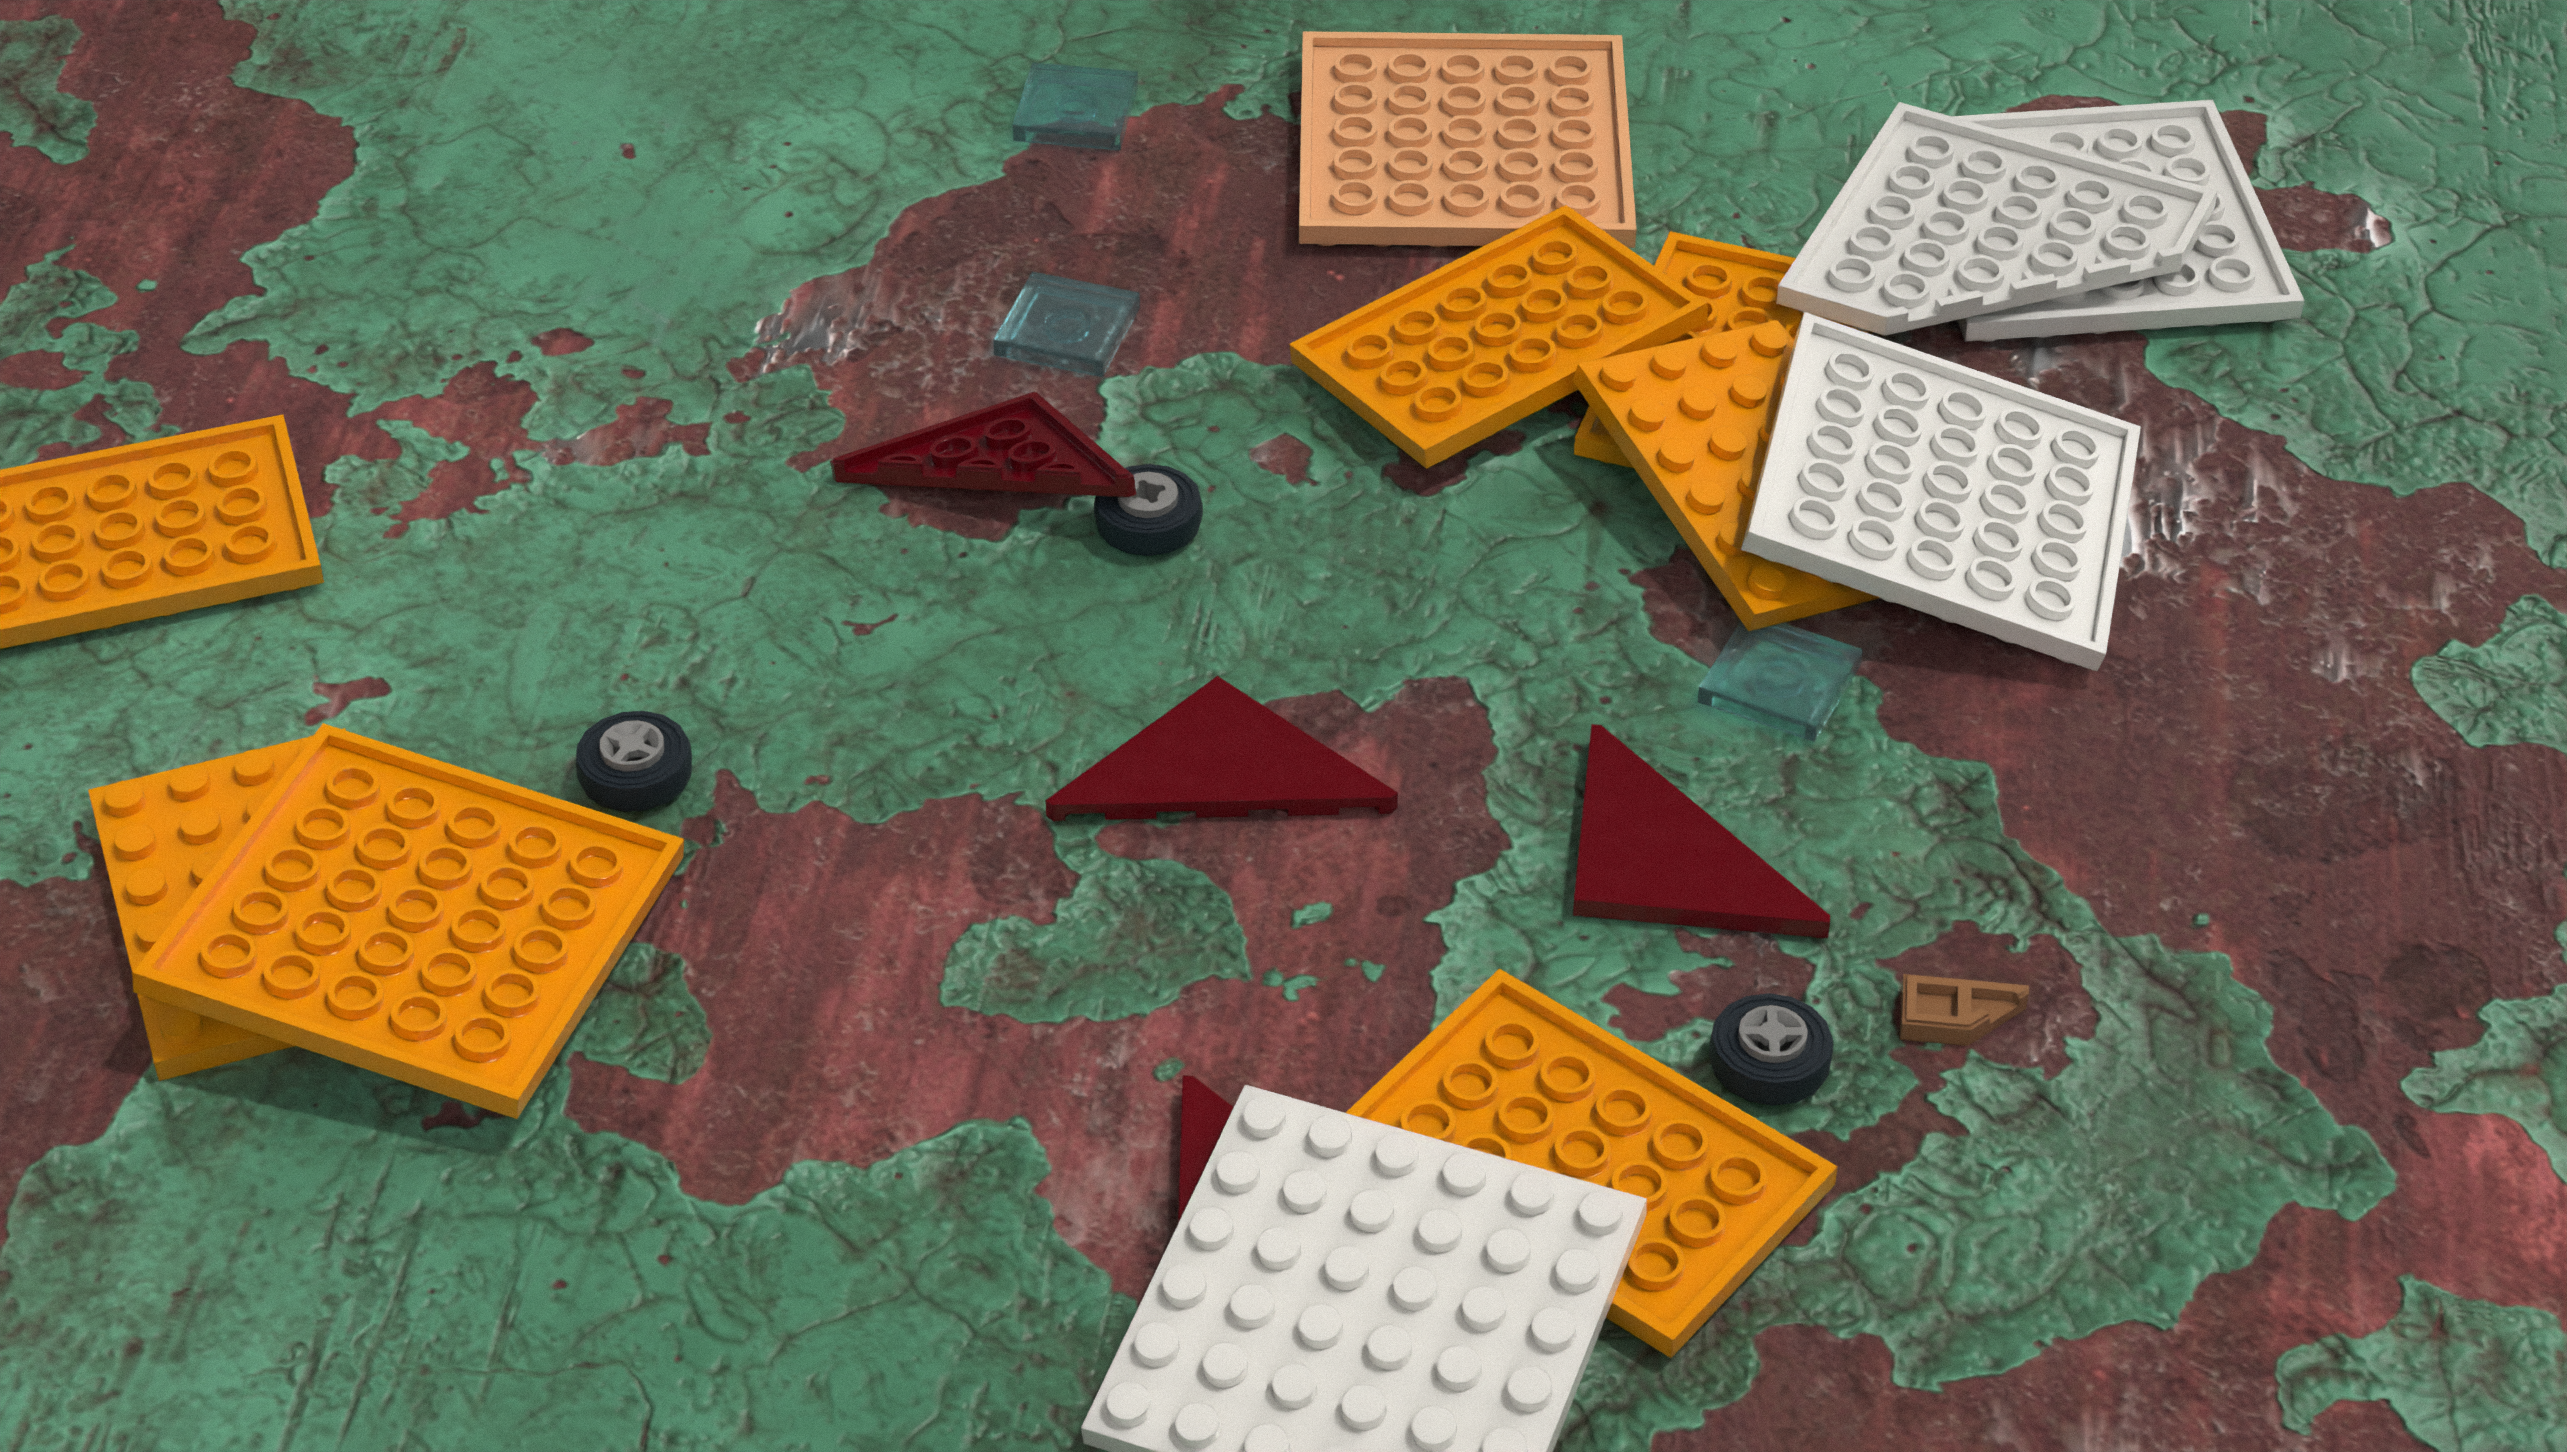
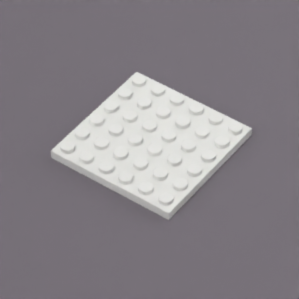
[1951,100,2305,342]
[1741,312,2141,671]
[1081,1085,1647,1452]

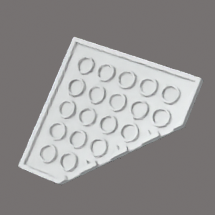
[1776,102,2218,336]

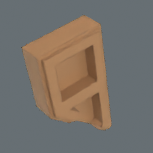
[1900,974,2029,1046]

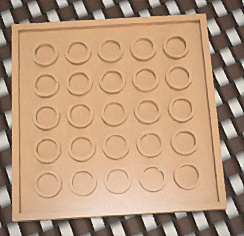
[1299,31,1637,248]

